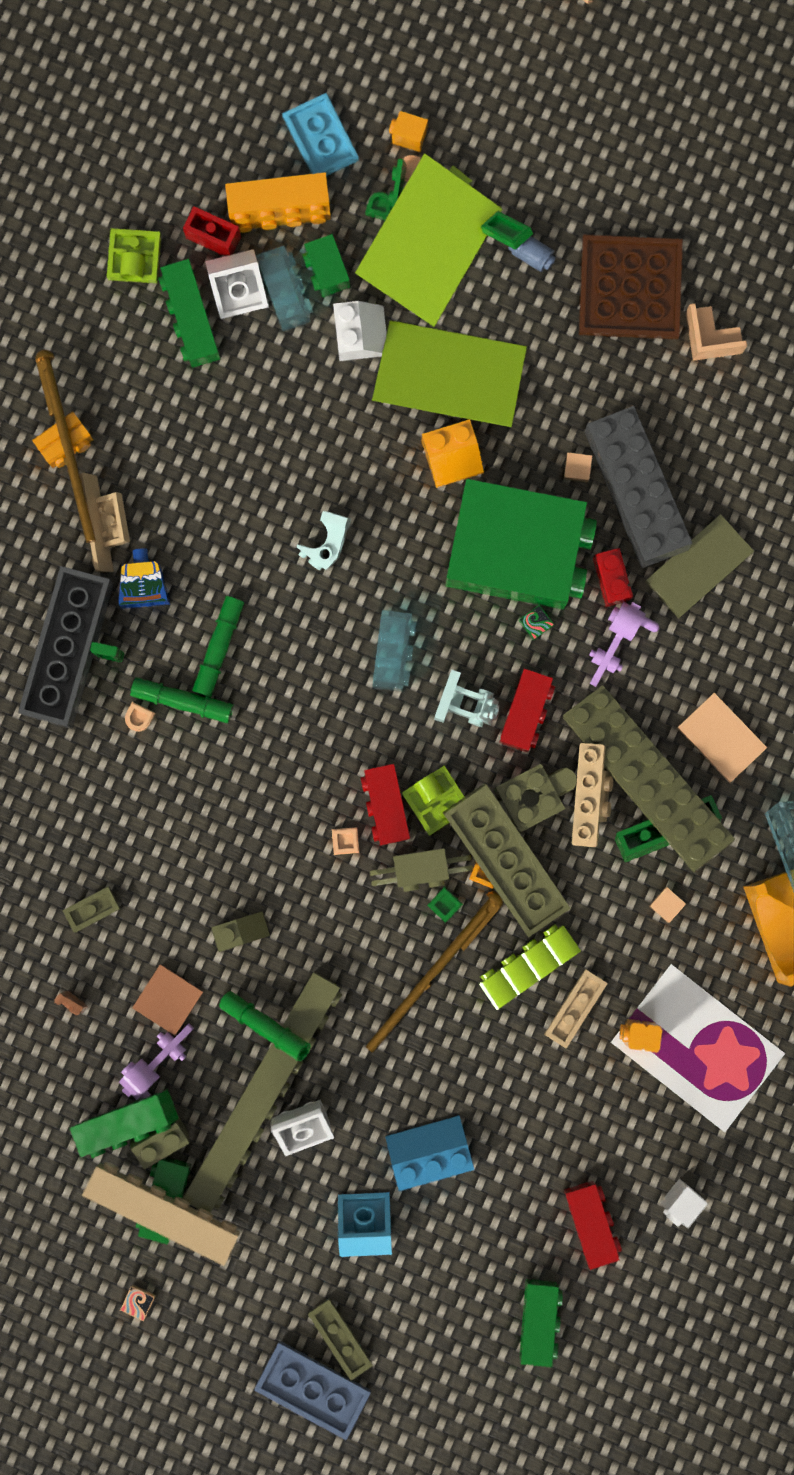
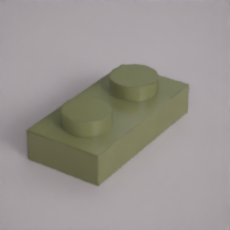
[62,886,121,933]

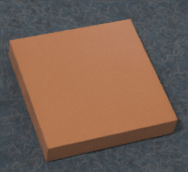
[132,964,204,1036]

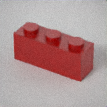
[499,669,555,752]
[360,764,410,846]
[564,1180,622,1270]

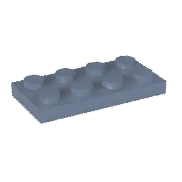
[254,1341,371,1440]

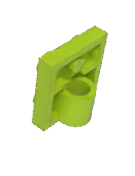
[107,228,161,283]
[402,766,464,836]

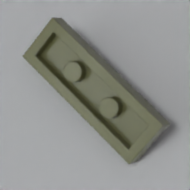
[308,1297,373,1380]

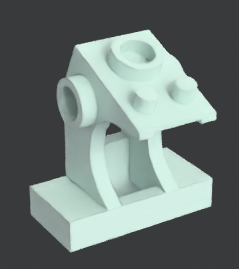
[297,511,352,571]
[434,669,499,727]

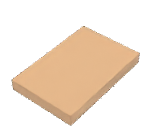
[677,693,767,783]

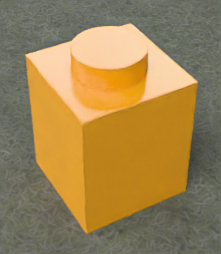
[389,111,428,152]

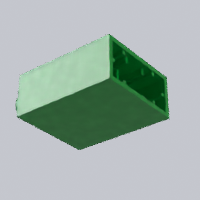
[445,479,597,610]

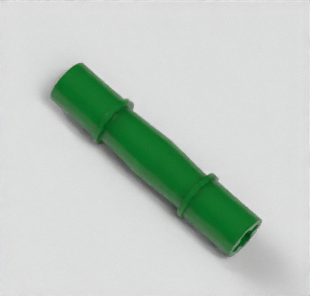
[192,596,244,698]
[130,677,234,724]
[219,991,311,1062]

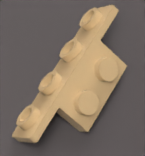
[80,473,130,573]
[572,743,613,847]

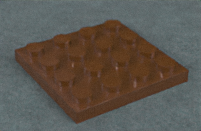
[579,235,683,339]

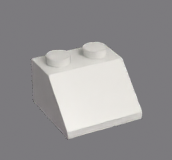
[205,249,268,319]
[333,301,387,361]
[271,1100,334,1156]

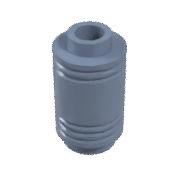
[509,236,556,272]

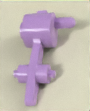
[589,601,659,687]
[119,1024,194,1100]

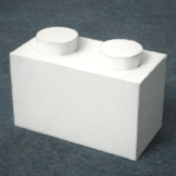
[660,1178,708,1228]

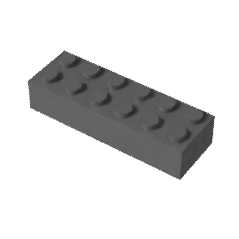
[585,406,692,568]
[18,566,114,729]

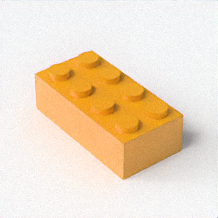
[225,172,331,233]

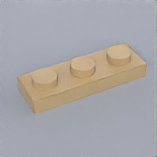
[544,969,608,1048]

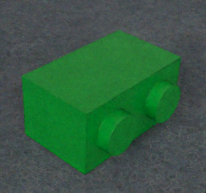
[302,234,350,298]

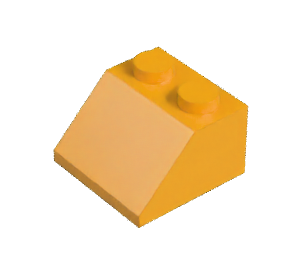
[421,419,484,488]

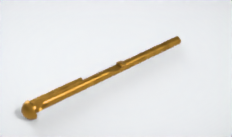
[35,349,96,543]
[365,891,503,1053]

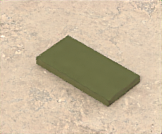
[645,514,754,619]

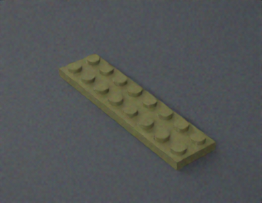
[563,685,735,873]

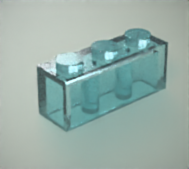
[256,246,313,332]
[372,610,416,692]

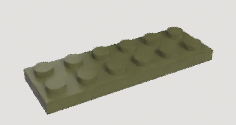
[443,783,571,937]

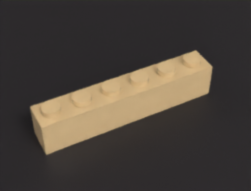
[82,1162,240,1266]

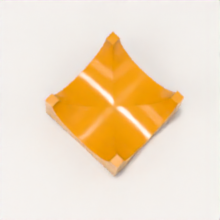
[743,869,794,986]

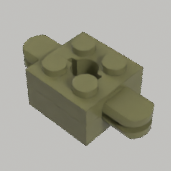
[495,764,577,833]
[369,848,473,892]

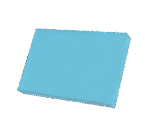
[282,93,359,176]

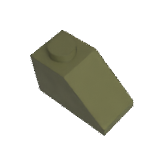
[211,911,270,952]

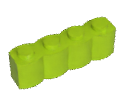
[478,924,581,1010]

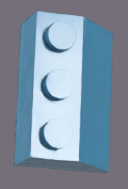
[385,1115,474,1191]

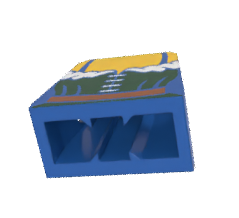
[119,549,170,609]

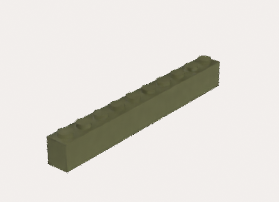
[183,971,342,1213]

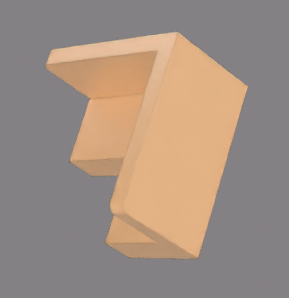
[686,303,747,361]

